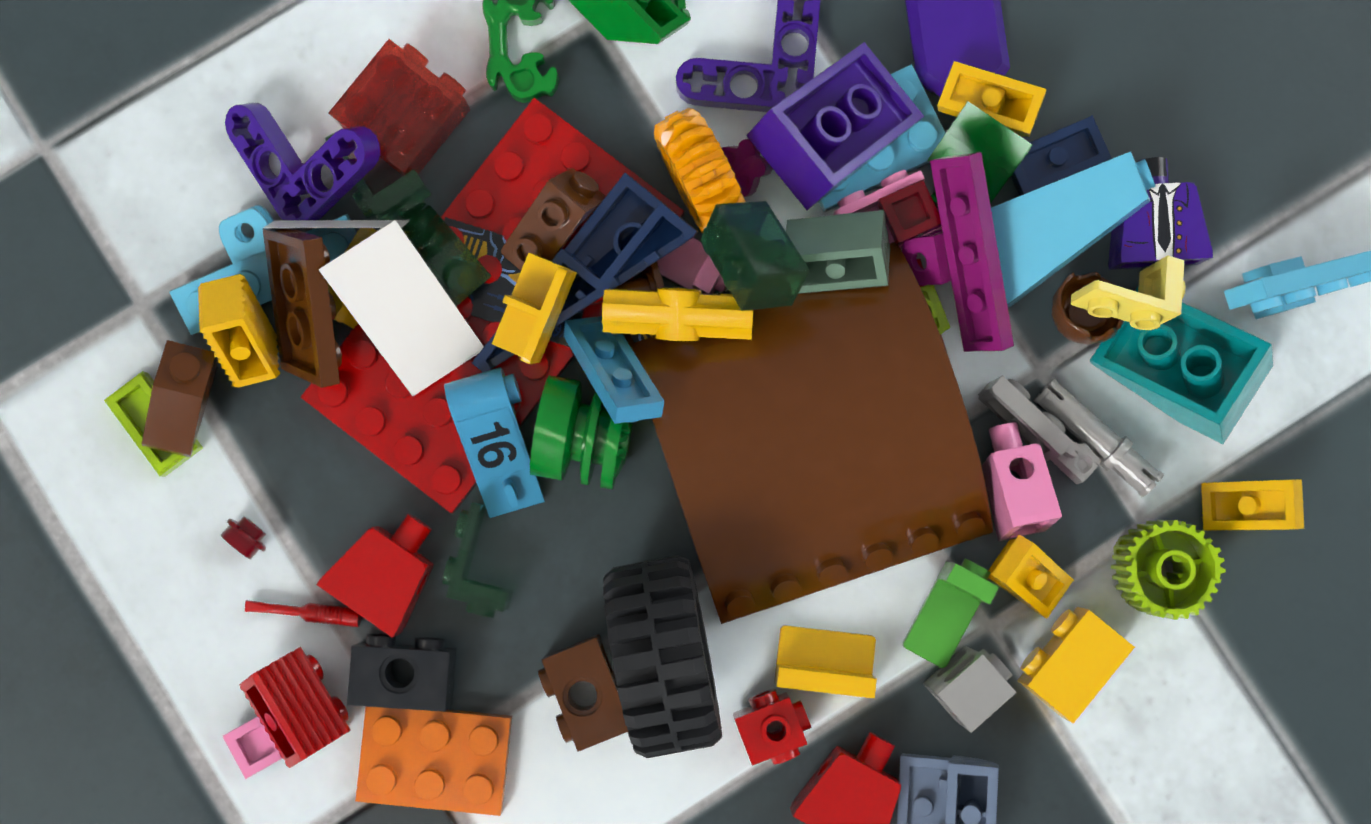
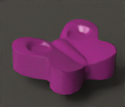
[721,139,773,197]

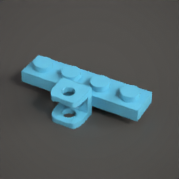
[169,205,356,335]
[1224,251,1371,319]

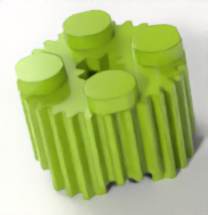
[1111,520,1226,620]

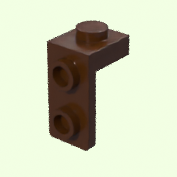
[501,168,606,270]

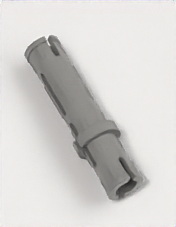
[1033,378,1164,497]

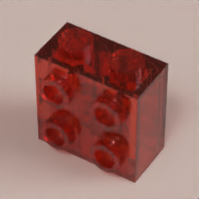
[328,39,471,182]

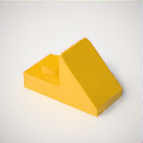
[937,61,1047,137]
[1201,479,1305,531]
[988,535,1074,619]

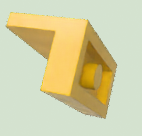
[774,625,877,699]

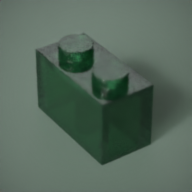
[701,201,810,311]

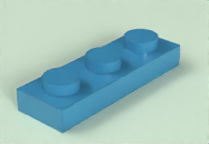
[564,316,664,424]

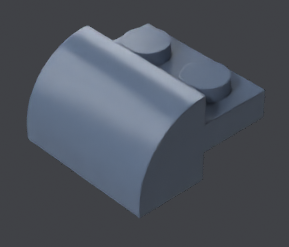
[897,753,999,824]

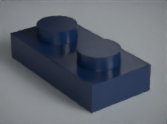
[1011,115,1112,196]

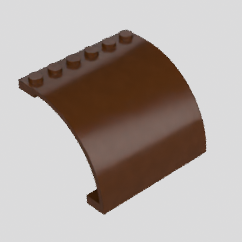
[624,242,993,624]

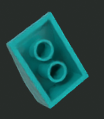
[1090,285,1273,444]

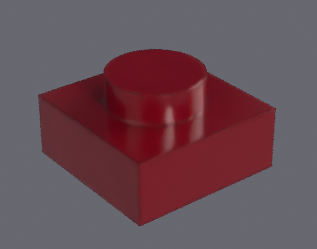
[877,180,941,246]

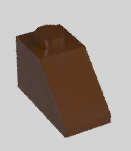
[142,340,217,457]

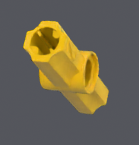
[602,288,754,341]

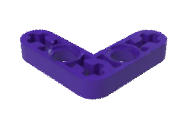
[676,0,821,112]
[225,103,380,221]

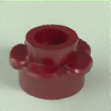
[221,516,266,560]

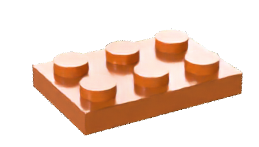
[355,706,512,816]

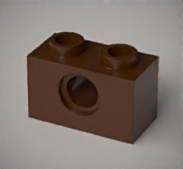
[538,634,628,752]

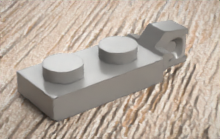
[978,375,1101,484]

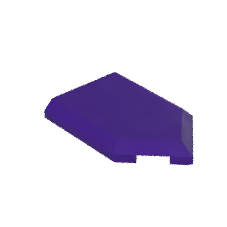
[905,0,1010,97]

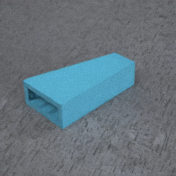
[991,151,1156,307]

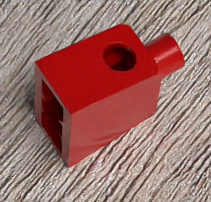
[316,514,434,638]
[790,732,901,824]

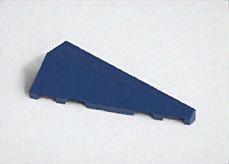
[472,173,698,372]

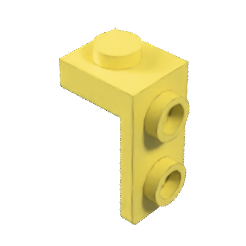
[1071,255,1186,330]

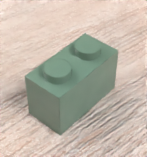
[782,210,890,294]

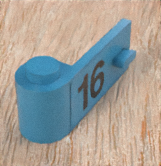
[444,367,545,518]

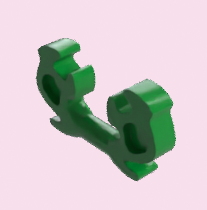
[482,0,559,103]

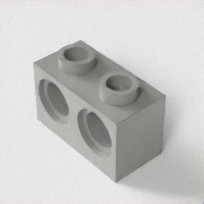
[923,646,1017,733]

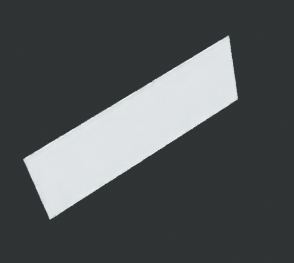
[264,220,409,228]

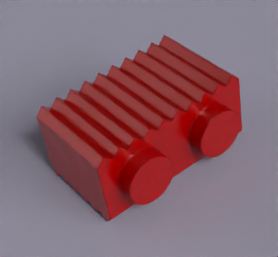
[239,647,351,768]

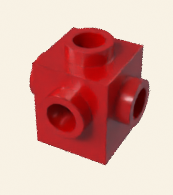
[733,689,811,766]

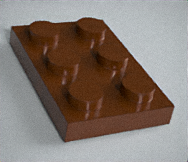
[262,228,342,388]

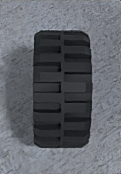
[603,555,722,758]

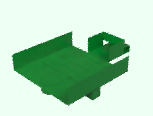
[927,101,1032,208]

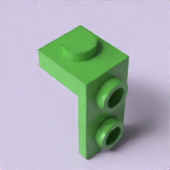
[903,558,999,668]

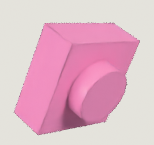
[223,716,282,779]

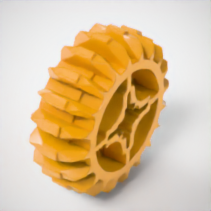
[654,108,747,238]

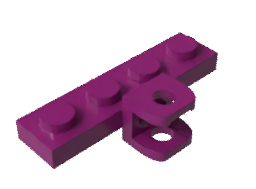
[902,152,1014,352]

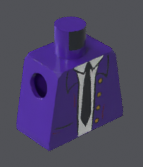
[1108,157,1213,270]

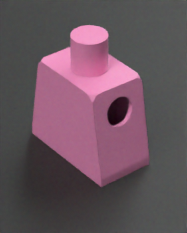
[982,422,1062,541]

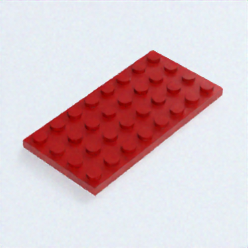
[300,98,684,514]

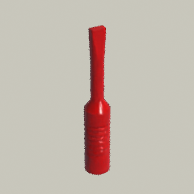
[245,600,362,627]

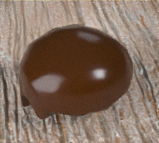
[1052,272,1124,345]

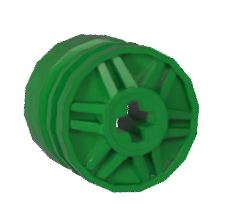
[530,375,633,490]

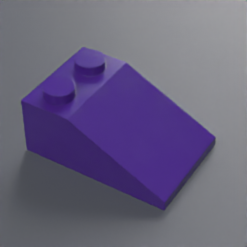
[746,42,924,210]

